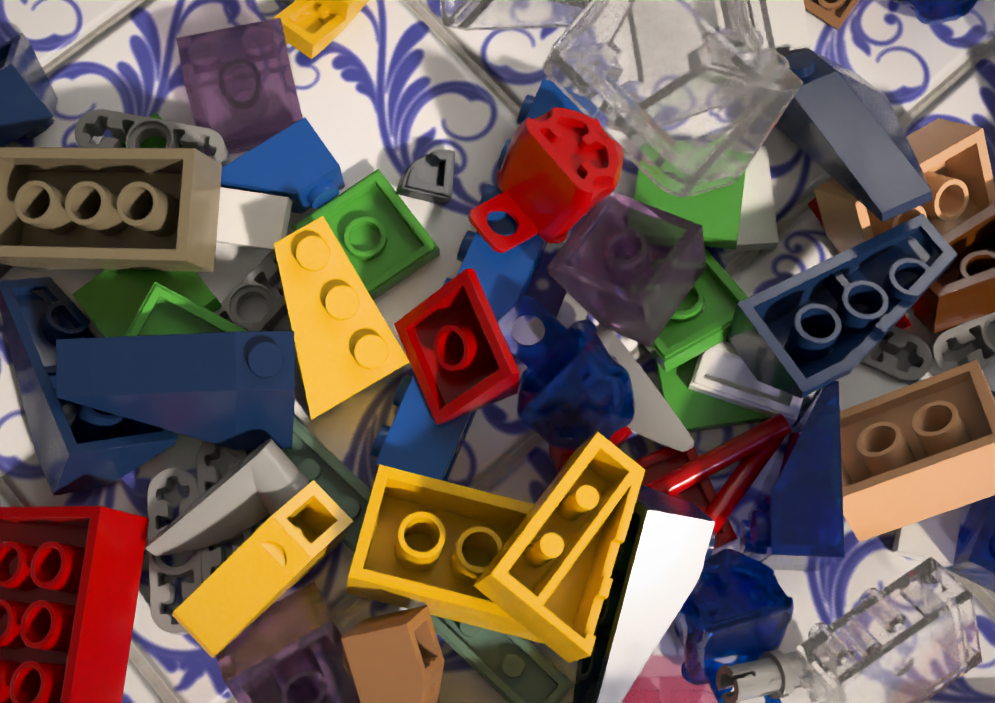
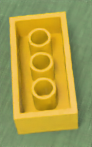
[346,464,544,644]

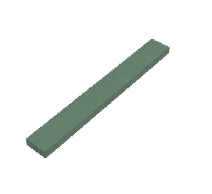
[248,417,575,703]

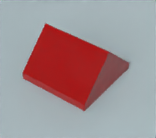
[394,268,520,425]

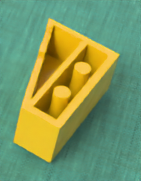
[274,216,409,420]
[473,432,645,663]

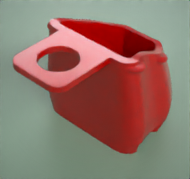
[468,107,623,253]

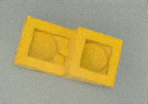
[272,0,369,60]

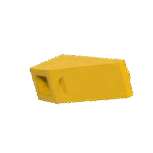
[172,480,354,659]

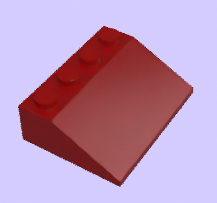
[0,506,149,703]

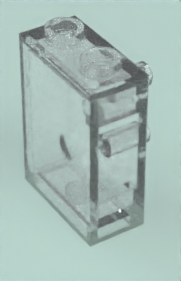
[796,556,982,703]

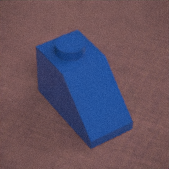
[221,117,345,214]

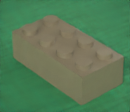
[0,147,222,272]

